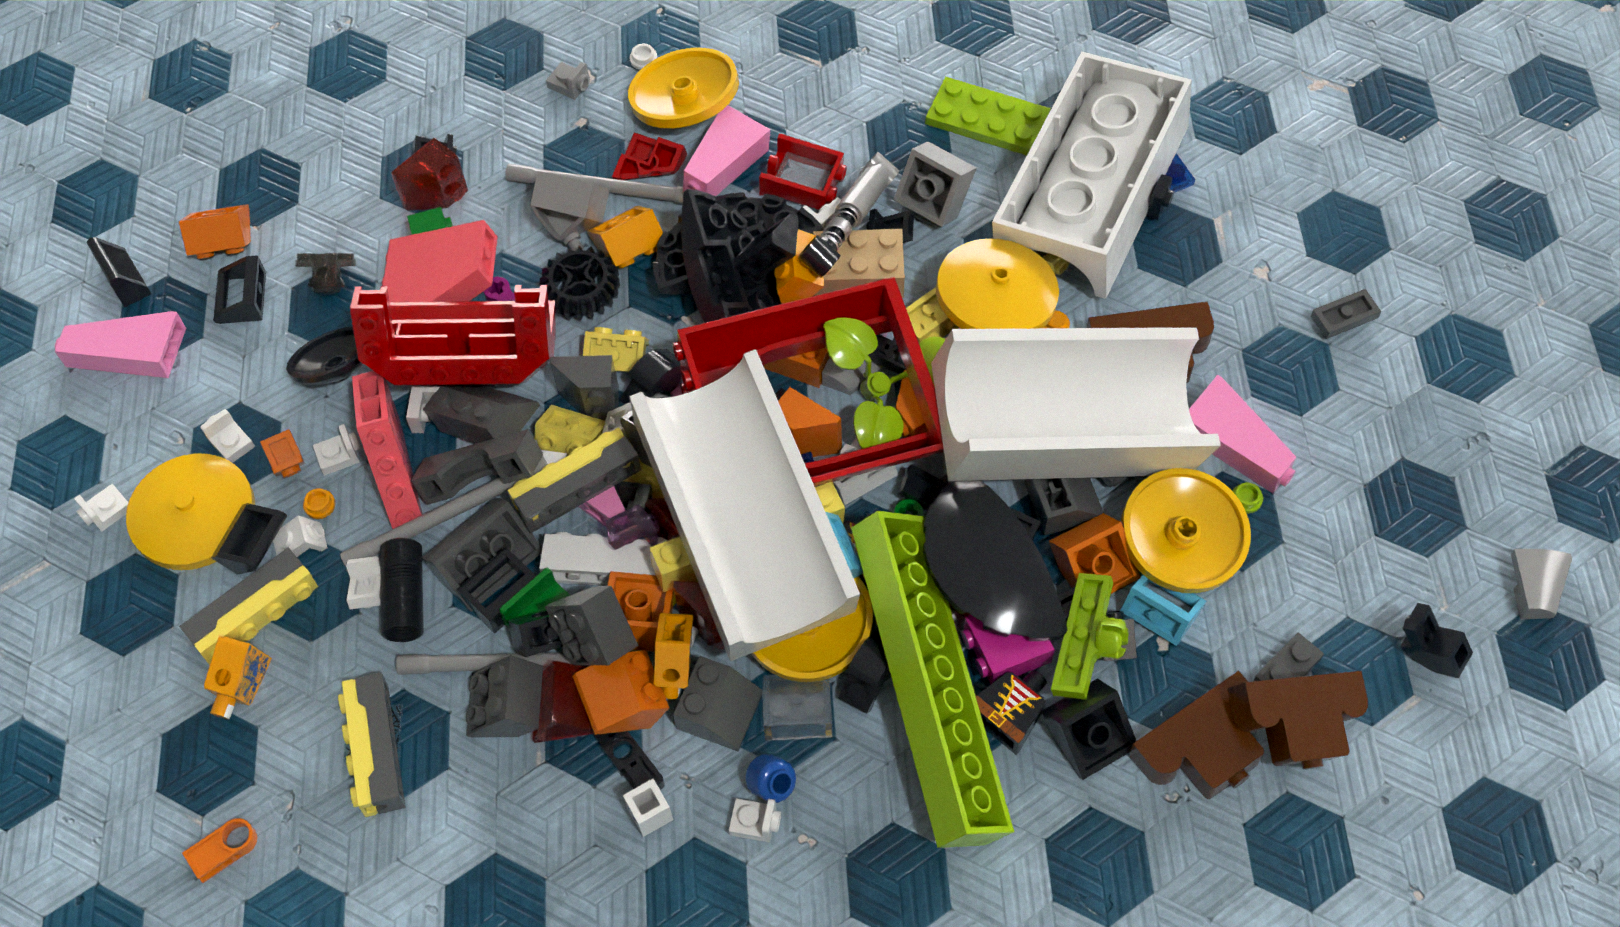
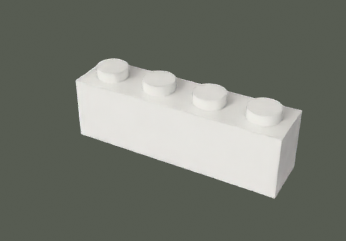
[539,532,667,586]

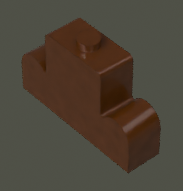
[1087,301,1214,383]
[1129,670,1264,799]
[1227,671,1368,770]

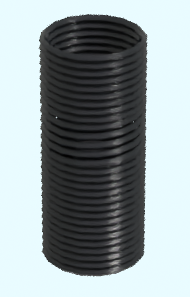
[380,538,424,642]

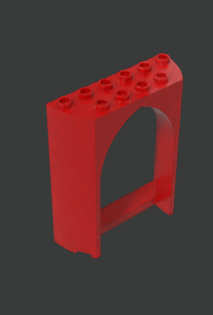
[672,276,944,487]

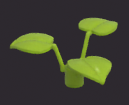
[823,318,946,449]

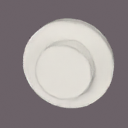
[630,44,657,70]

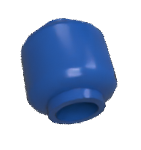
[745,754,796,803]

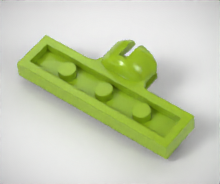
[1051,573,1128,700]

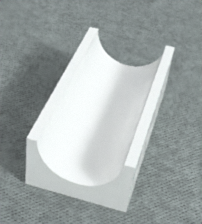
[992,52,1192,299]
[931,328,1221,481]
[629,349,860,661]

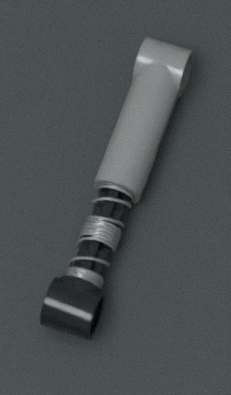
[798,152,899,278]

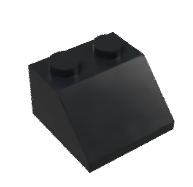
[1042,678,1137,780]

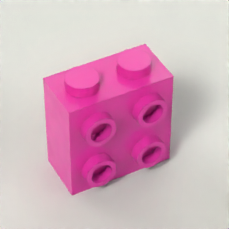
[961,615,1055,685]

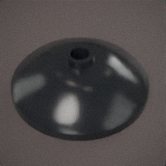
[286,326,363,385]

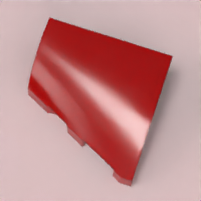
[612,132,687,180]

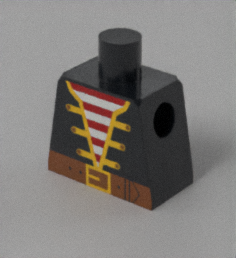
[976,670,1047,755]

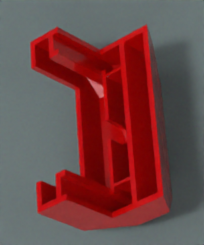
[350,285,556,385]

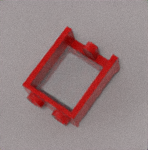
[759,133,847,210]

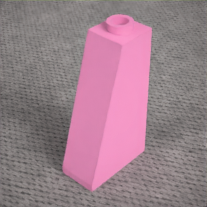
[683,105,770,196]
[55,311,186,378]
[1189,375,1296,493]

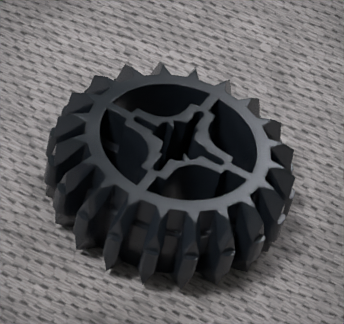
[539,245,620,322]

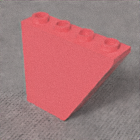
[382,220,498,302]
[352,371,423,529]

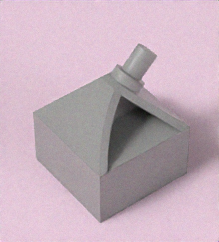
[894,142,977,227]
[530,171,610,251]

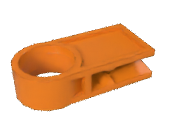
[182,818,257,883]

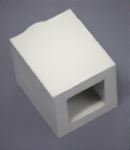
[623,778,673,837]

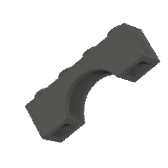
[411,429,543,505]

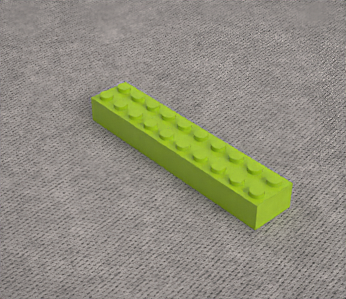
[851,511,1014,848]

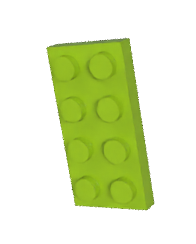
[925,76,1051,156]

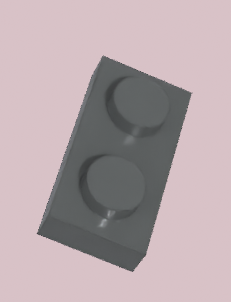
[1311,289,1382,339]
[1253,632,1324,681]

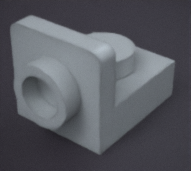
[546,62,590,100]

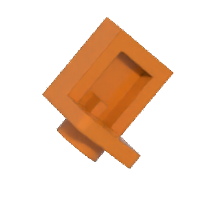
[260,429,306,478]

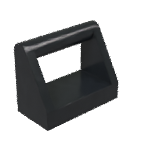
[733,213,799,280]
[87,237,151,307]
[213,255,266,324]
[211,503,287,575]
[456,547,536,634]

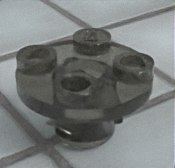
[295,253,356,296]

